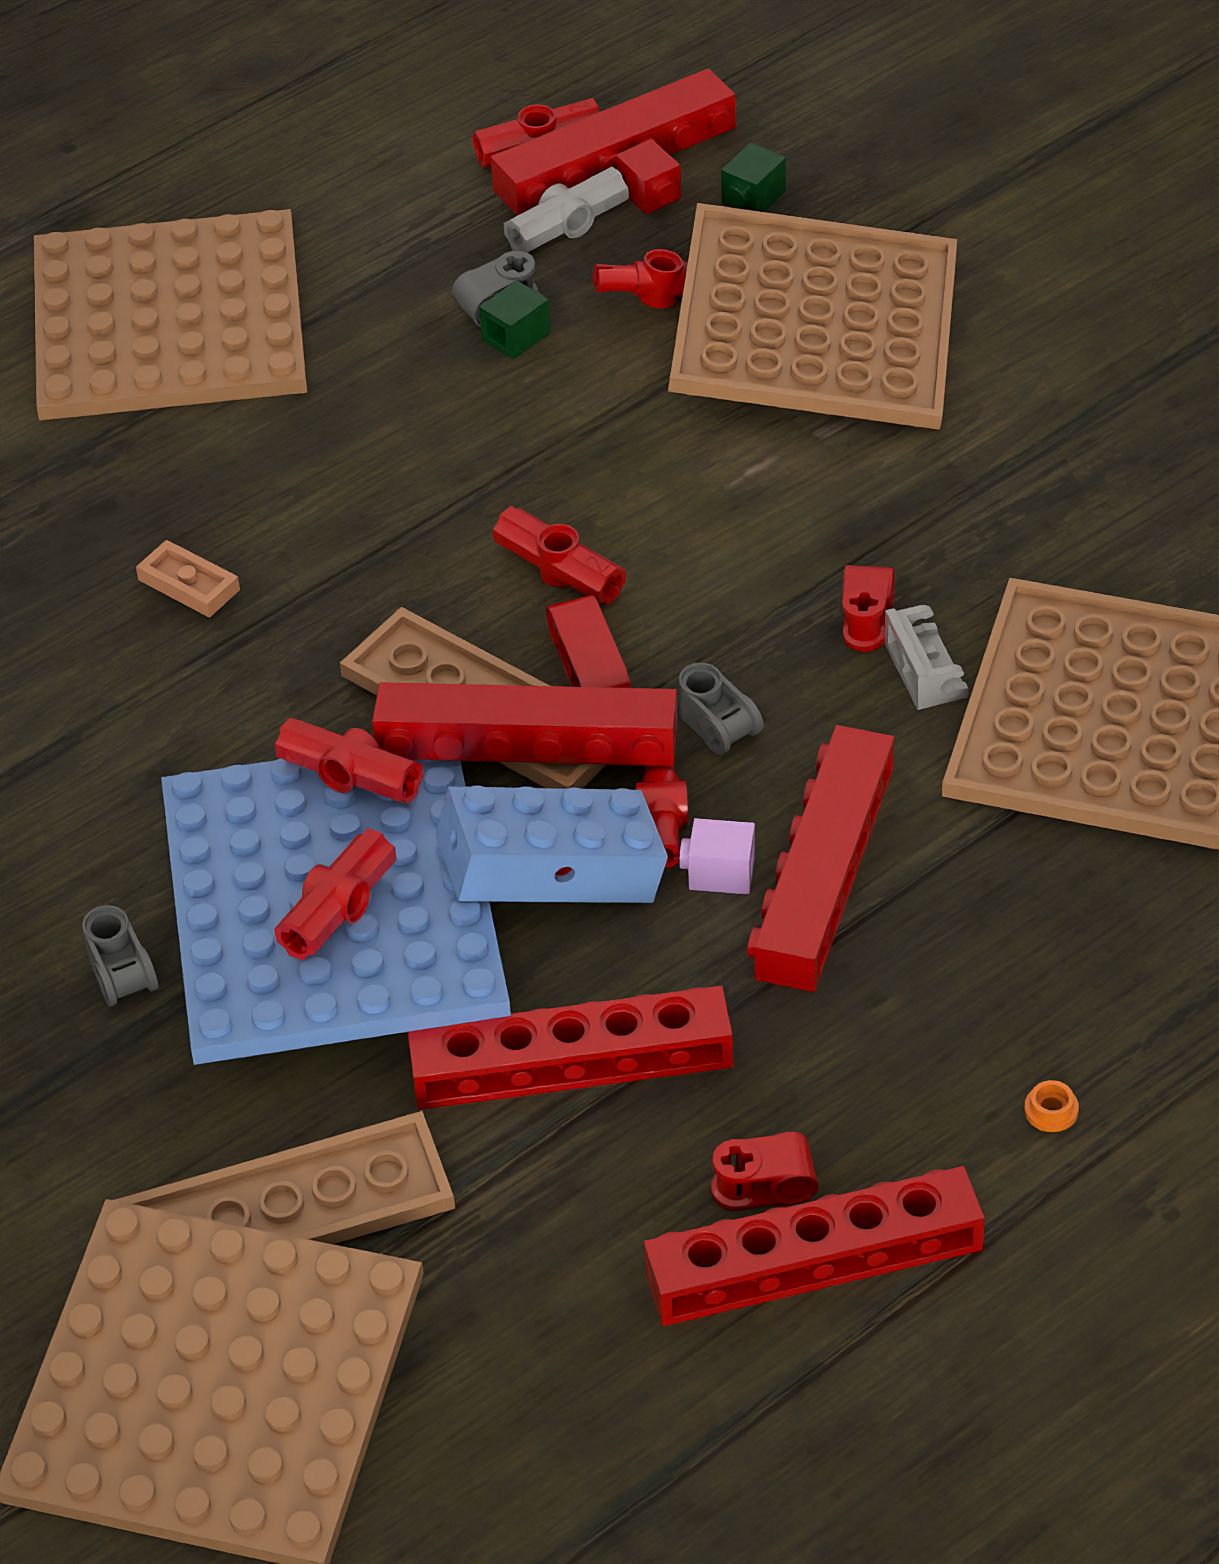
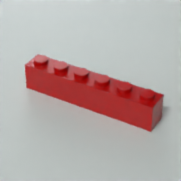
[490,68,736,216]
[373,682,677,766]
[747,725,894,993]

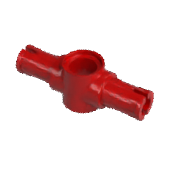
[593,249,688,308]
[636,765,688,868]

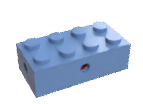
[435,786,668,903]

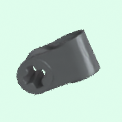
[451,251,538,327]
[679,663,764,756]
[82,905,159,1007]

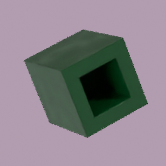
[721,143,786,212]
[479,280,551,360]

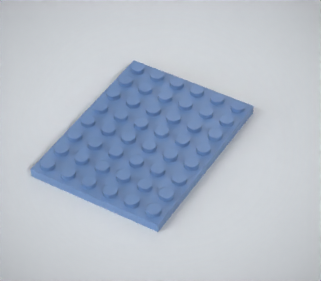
[161,759,511,1065]

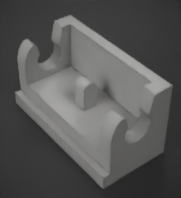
[885,605,969,710]

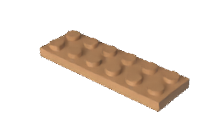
[340,607,607,789]
[114,1111,455,1244]

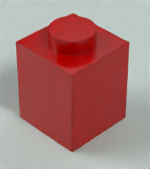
[616,139,681,215]

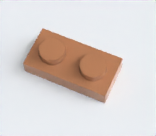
[136,540,240,618]

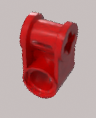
[842,565,895,652]
[711,1132,819,1211]

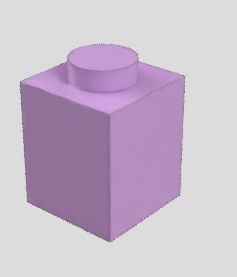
[680,818,755,895]

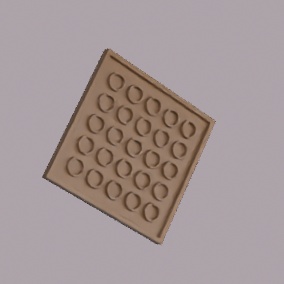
[668,203,958,430]
[34,209,307,421]
[942,578,1219,850]
[0,1199,424,1564]

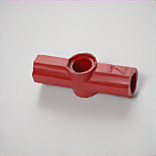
[472,98,599,168]
[493,506,626,605]
[275,717,424,804]
[274,828,397,961]

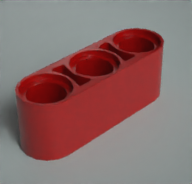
[546,595,631,688]

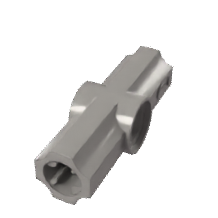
[504,167,629,252]

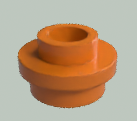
[1024,1080,1079,1132]

